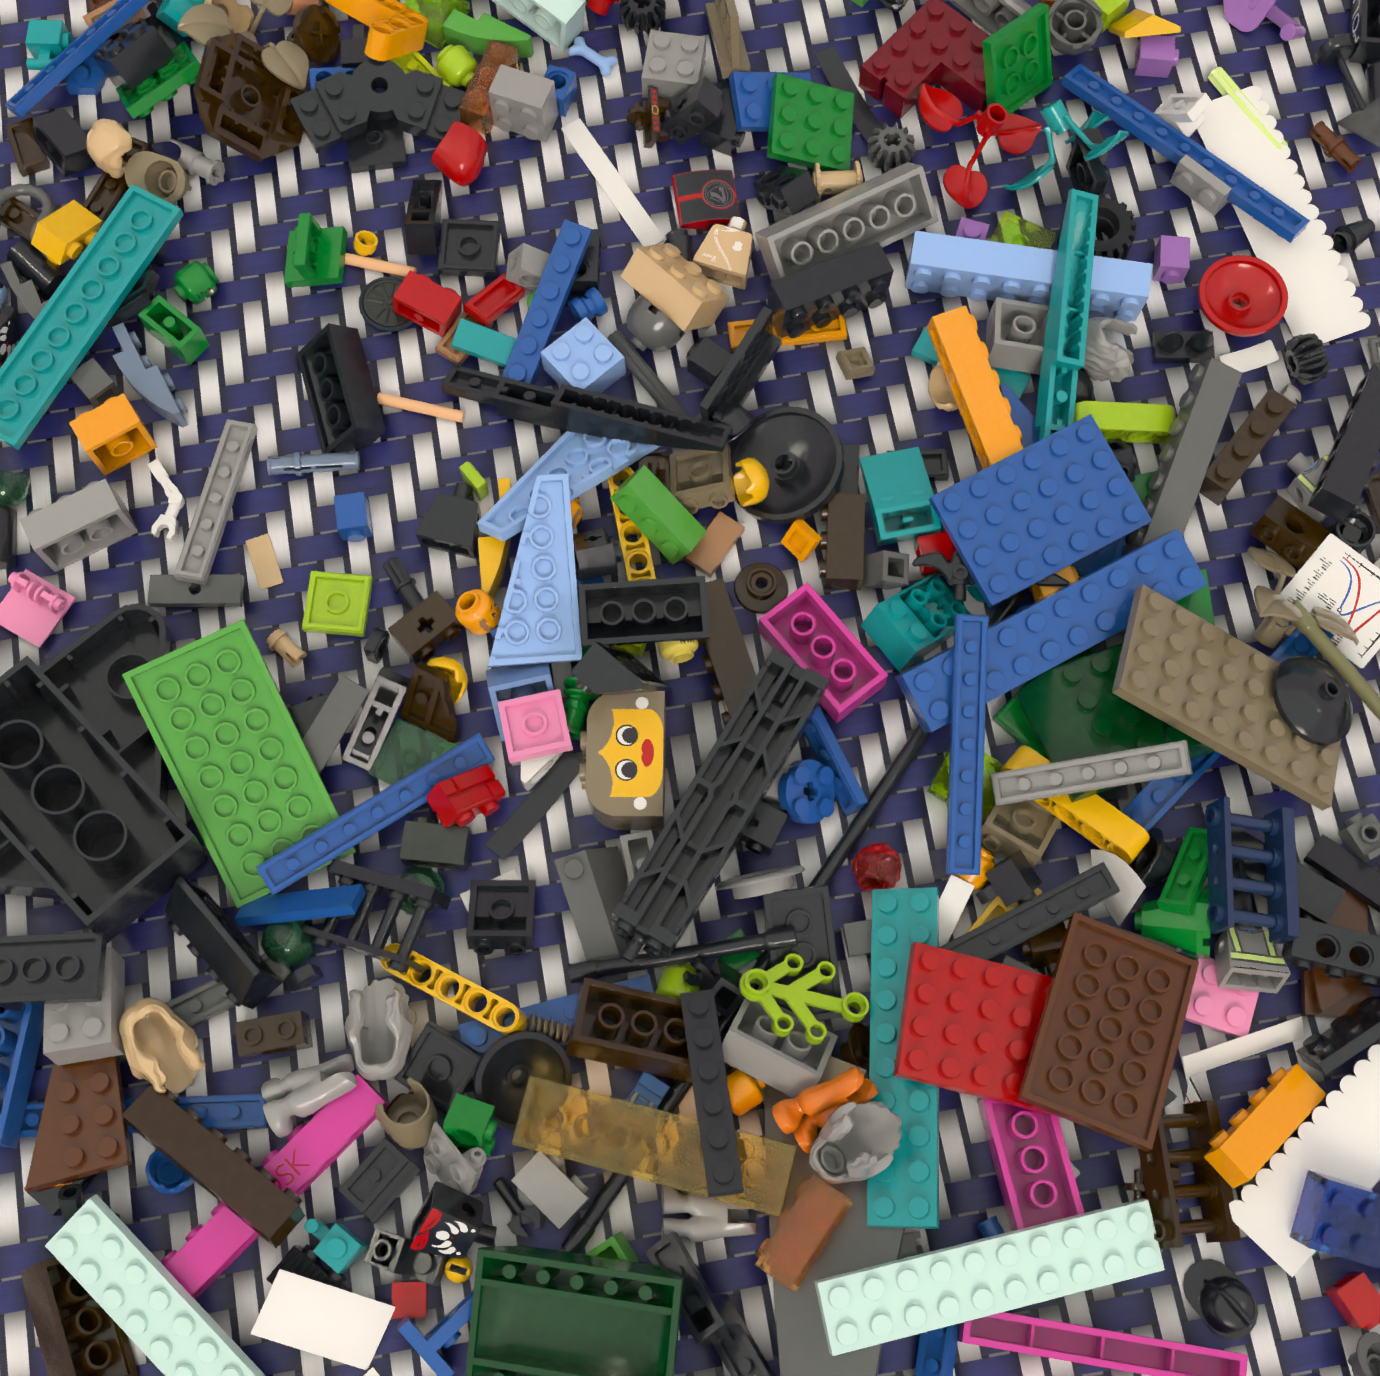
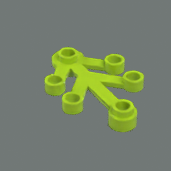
[739,953,869,1045]

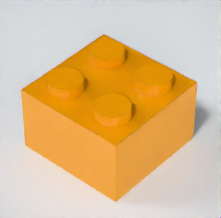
[69,393,158,476]

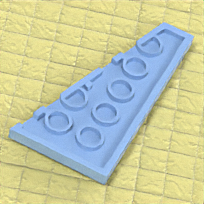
[477,431,661,542]
[488,473,582,667]

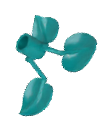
[1003,99,1129,191]

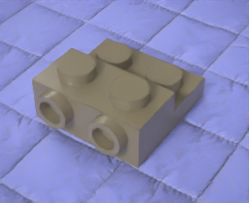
[670,444,736,515]
[981,800,1061,869]

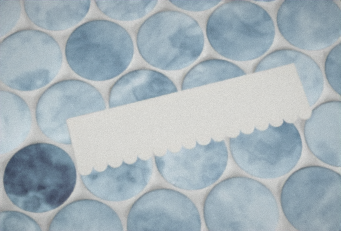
[1197,86,1371,343]
[1229,1044,1380,1277]

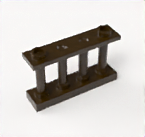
[1139,1100,1241,1249]

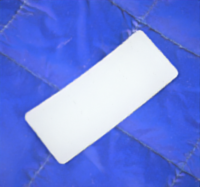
[1219,340,1279,373]

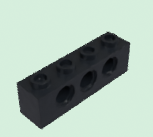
[1282,917,1380,987]

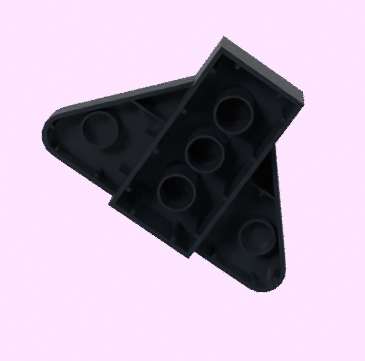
[0,603,208,943]

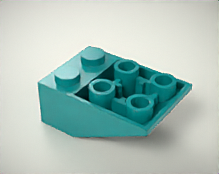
[859,447,941,546]
[860,573,972,672]

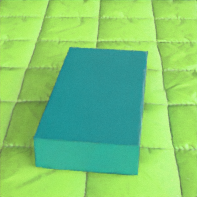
[450,318,516,368]

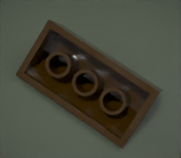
[20,1257,139,1376]

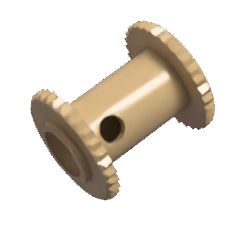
[812,161,863,204]

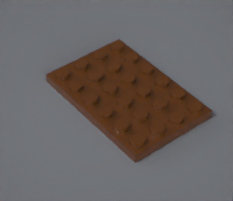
[1017,912,1199,1152]

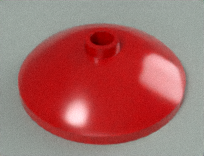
[1198,255,1288,337]

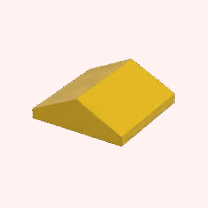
[1109,8,1181,38]

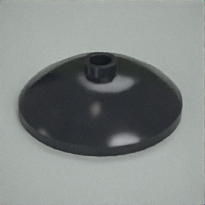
[1272,655,1353,746]
[473,1030,572,1131]

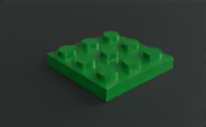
[982,2,1052,115]
[116,42,200,119]
[767,72,854,171]

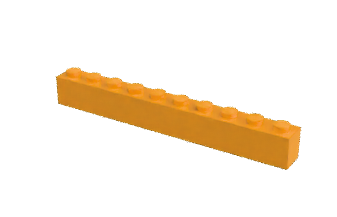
[926,305,1079,602]

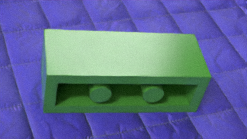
[610,465,707,564]

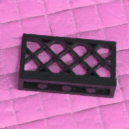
[697,306,782,421]

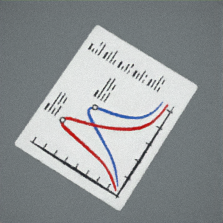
[1280,534,1380,668]

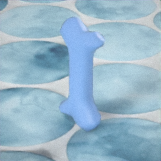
[568,36,617,76]

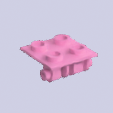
[0,569,76,649]

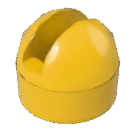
[353,230,378,256]
[445,1256,473,1284]

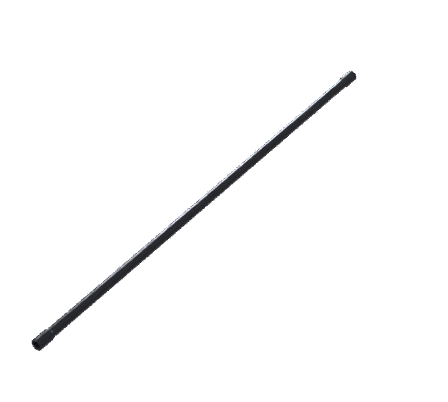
[561,587,1030,1254]

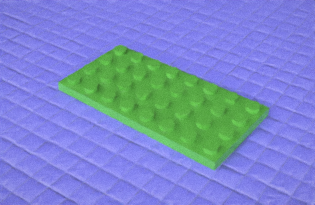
[122,619,356,908]

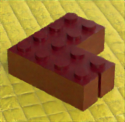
[858,0,989,118]

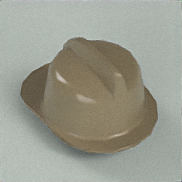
[125,151,192,204]

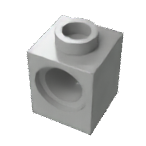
[506,243,550,291]

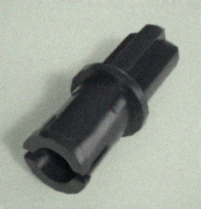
[383,557,424,611]

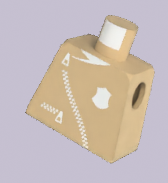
[693,216,753,290]

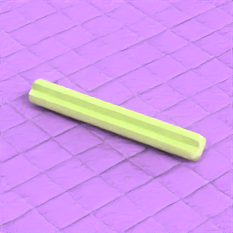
[1208,67,1288,150]

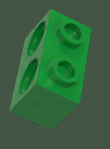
[443,1093,498,1157]

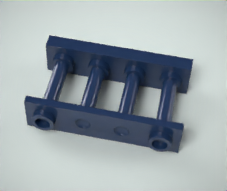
[1204,797,1300,944]

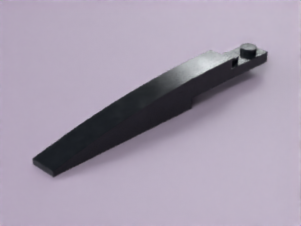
[441,365,733,452]

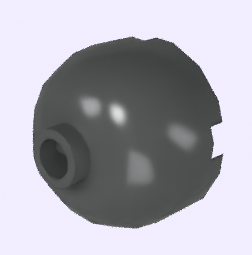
[1049,0,1103,55]
[626,294,686,352]

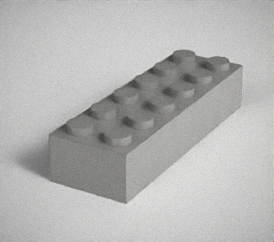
[755,162,939,281]

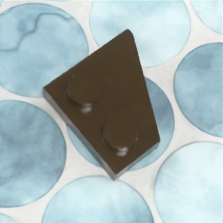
[400,661,459,743]

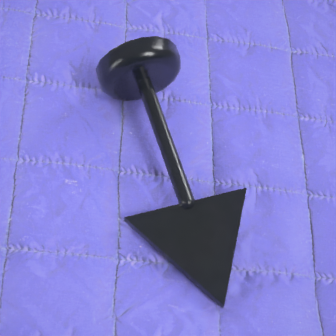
[1315,34,1380,147]

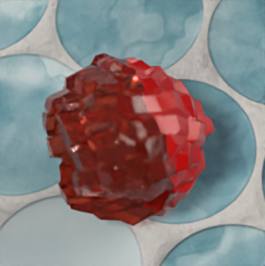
[851,842,902,892]

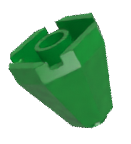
[1135,888,1210,959]

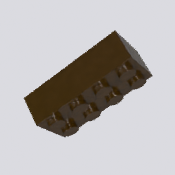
[566,977,692,1083]

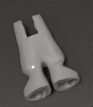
[261,1054,357,1138]
[661,1182,757,1242]

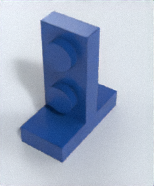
[396,1289,474,1376]

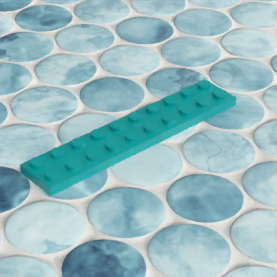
[0,184,184,450]
[867,887,939,1229]

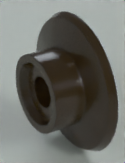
[734,562,788,614]
[840,1023,870,1079]

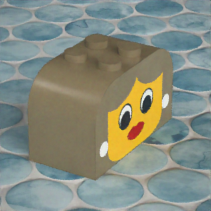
[579,691,666,831]

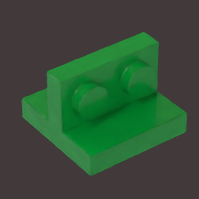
[284,213,348,288]

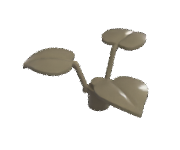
[177,0,309,90]
[1247,546,1359,648]

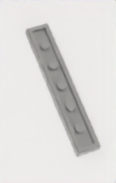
[174,419,258,585]
[991,740,1193,806]

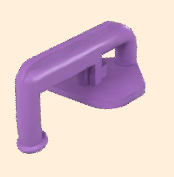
[1223,0,1306,41]

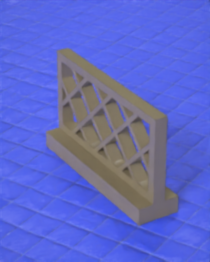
[705,0,751,79]

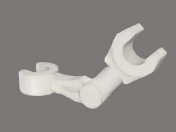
[147,458,185,542]

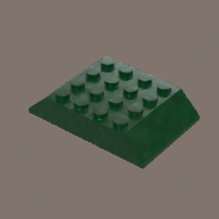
[1015,643,1215,803]
[465,1245,683,1376]

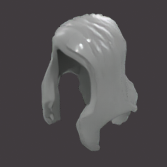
[1083,317,1138,382]
[344,978,417,1081]
[809,1101,902,1184]

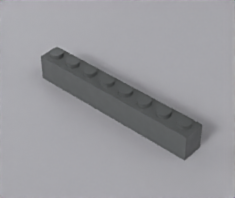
[1127,357,1242,553]

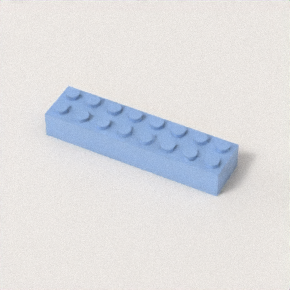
[905,231,1153,322]

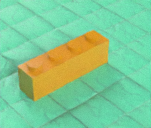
[1203,1064,1327,1189]

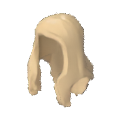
[119,997,206,1094]

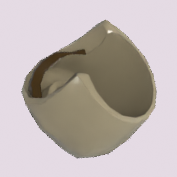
[374,1077,438,1150]

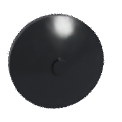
[730,407,845,524]

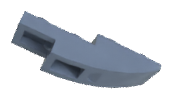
[112,322,188,428]

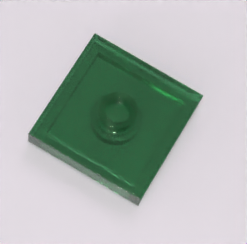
[368,718,454,785]

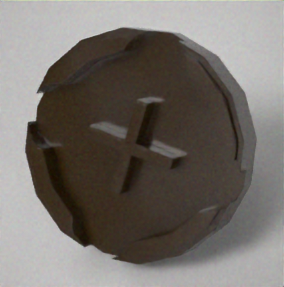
[286,4,341,64]

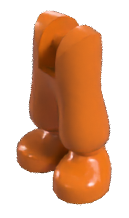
[772,1067,878,1153]

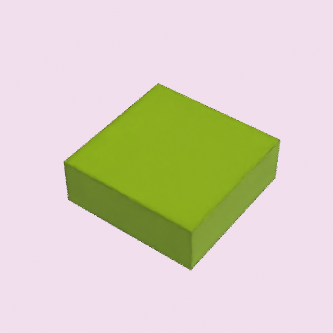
[459,461,489,501]

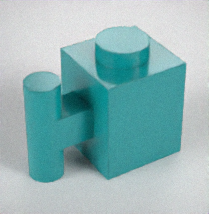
[25,20,74,70]
[304,1219,369,1274]

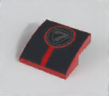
[671,170,741,230]

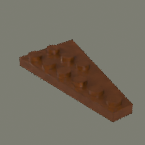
[25,1056,132,1192]

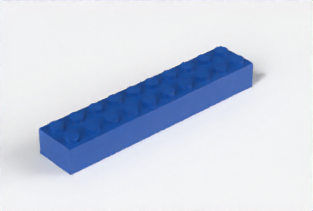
[895,529,1208,733]

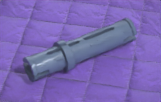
[267,451,360,476]

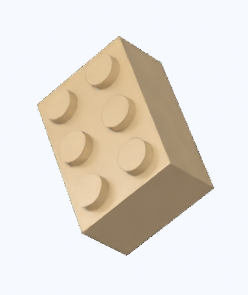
[620,243,730,332]

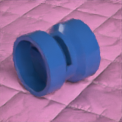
[568,287,608,323]

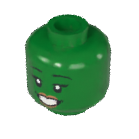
[173,261,219,305]

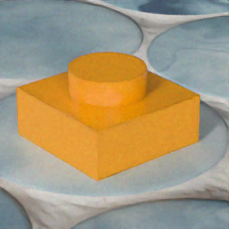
[781,519,822,563]

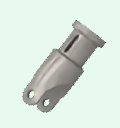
[167,138,225,186]

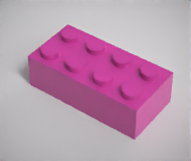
[758,582,888,723]
[977,1098,1084,1231]

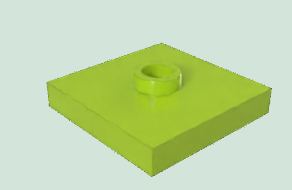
[302,571,373,637]

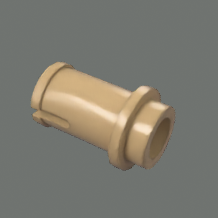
[266,629,307,668]

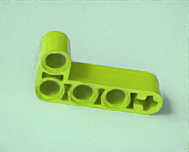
[1074,401,1176,444]

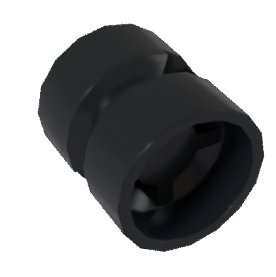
[1322,511,1376,554]

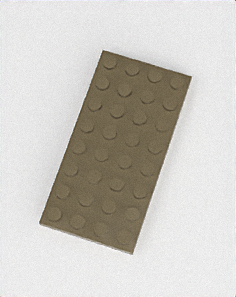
[1112,584,1341,811]

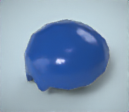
[145,1150,195,1194]

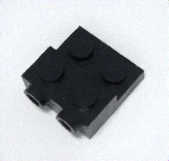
[1066,128,1110,195]
[466,880,537,955]

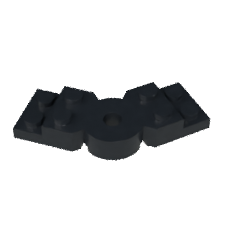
[289,59,470,153]

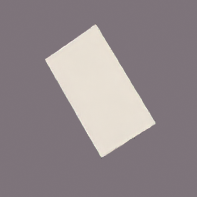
[250,1269,396,1370]

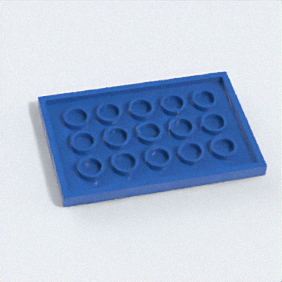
[929,414,1152,608]

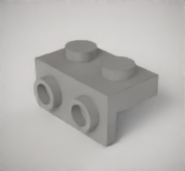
[1170,155,1232,216]

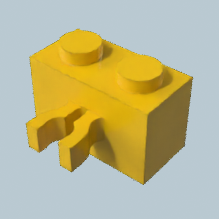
[31,200,102,266]

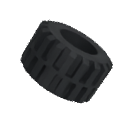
[1057,193,1137,260]

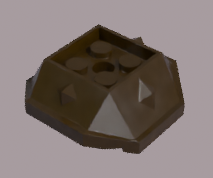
[193,33,308,163]

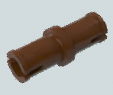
[1308,121,1362,173]

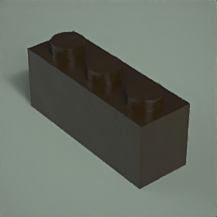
[819,493,865,590]

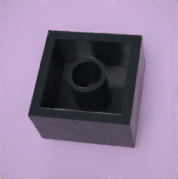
[93,22,175,90]

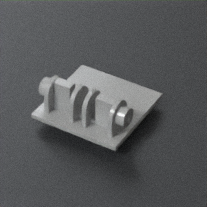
[423,1122,487,1195]

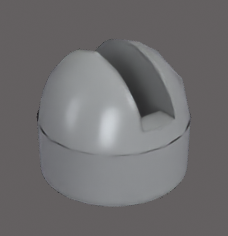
[1279,383,1301,409]

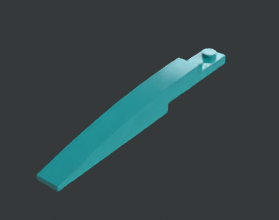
[1034,189,1099,440]

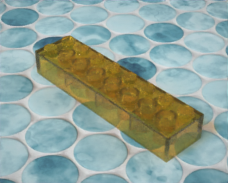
[512,1076,798,1217]

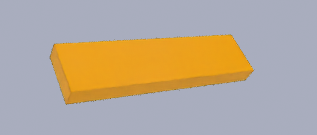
[727,315,847,352]

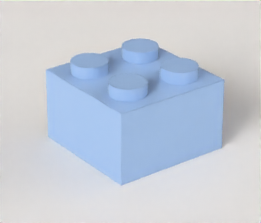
[541,317,626,393]

